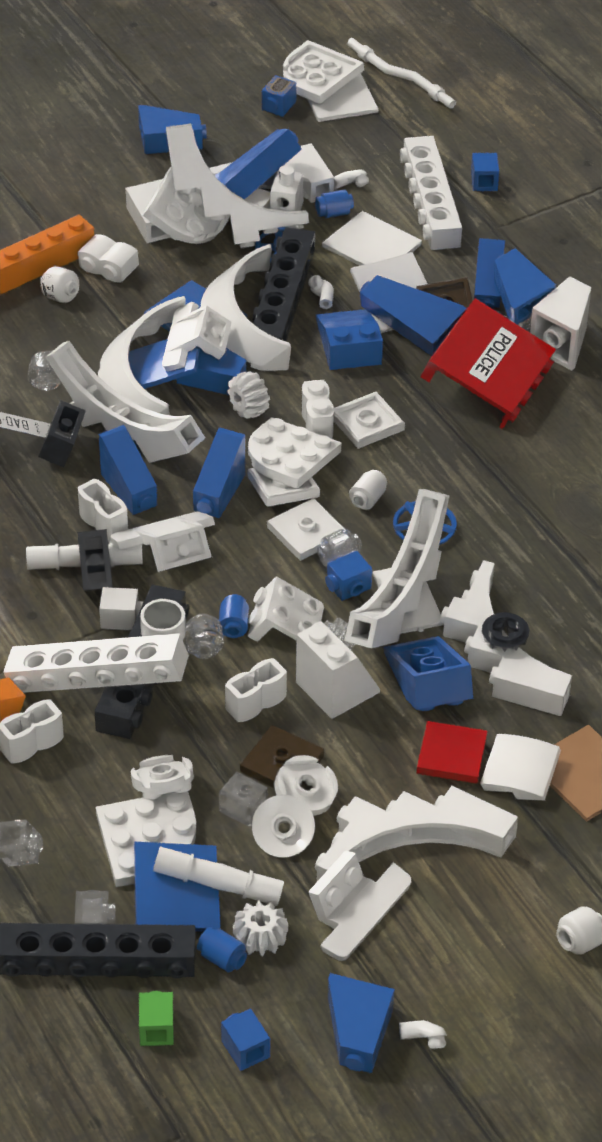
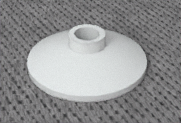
[252,794,315,858]

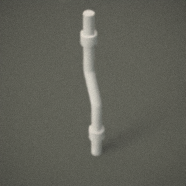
[347,38,456,109]

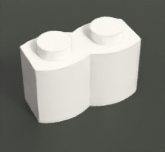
[78,234,139,282]
[302,380,334,439]
[78,479,128,542]
[225,658,287,722]
[0,699,64,764]

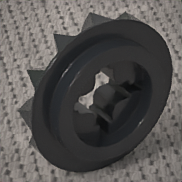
[481,612,530,652]

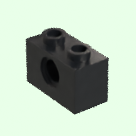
[38,400,86,467]
[77,529,113,592]

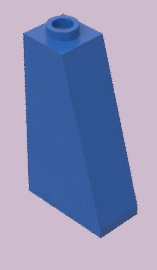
[215,129,302,199]
[360,275,467,356]

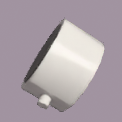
[140,599,186,640]

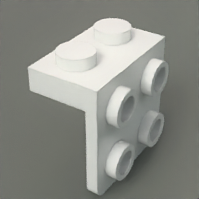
[248,576,324,642]

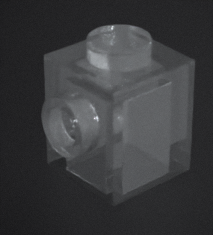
[219,772,268,828]
[0,819,43,867]
[75,890,116,924]

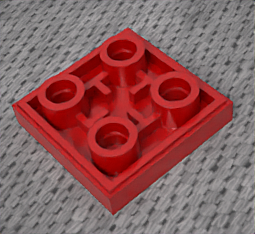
[416,721,487,784]

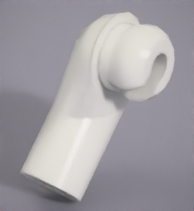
[334,169,369,189]
[308,275,334,309]
[399,1020,447,1049]

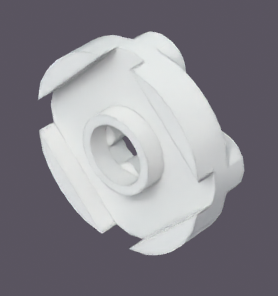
[131,755,194,799]
[275,755,338,816]

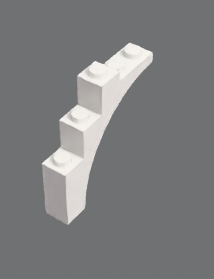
[166,124,309,247]
[46,341,205,463]
[345,489,450,649]
[440,560,572,716]
[315,786,518,882]

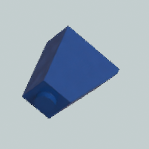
[138,105,207,154]
[474,238,505,308]
[494,248,556,325]
[177,348,247,395]
[99,425,158,515]
[193,427,245,518]
[328,973,395,1073]

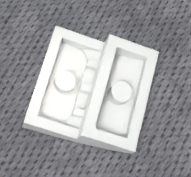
[480,734,561,800]

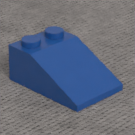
[316,309,383,370]
[384,636,473,711]

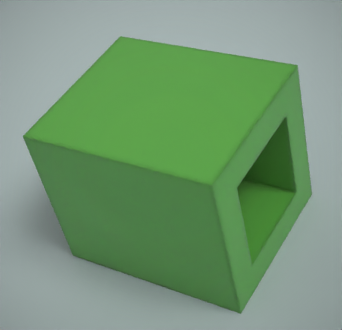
[139,991,174,1046]

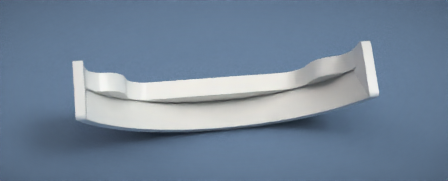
[200,244,291,371]
[98,296,186,415]

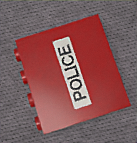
[420,298,556,429]

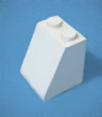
[530,276,591,371]
[296,621,380,719]

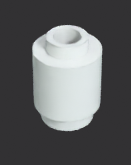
[349,470,387,510]

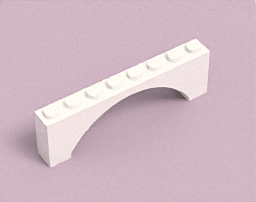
[126,143,334,243]

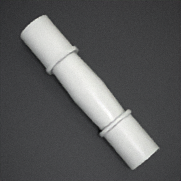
[26,541,143,570]
[153,846,284,906]

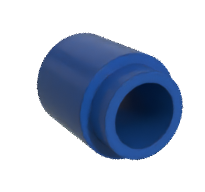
[315,190,354,218]
[218,594,249,638]
[197,927,247,973]

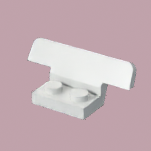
[162,302,232,371]
[111,512,215,572]
[308,850,411,961]

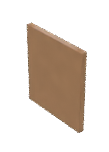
[550,725,602,822]

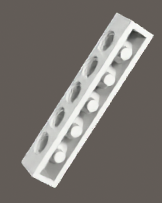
[400,136,462,250]
[3,634,189,693]

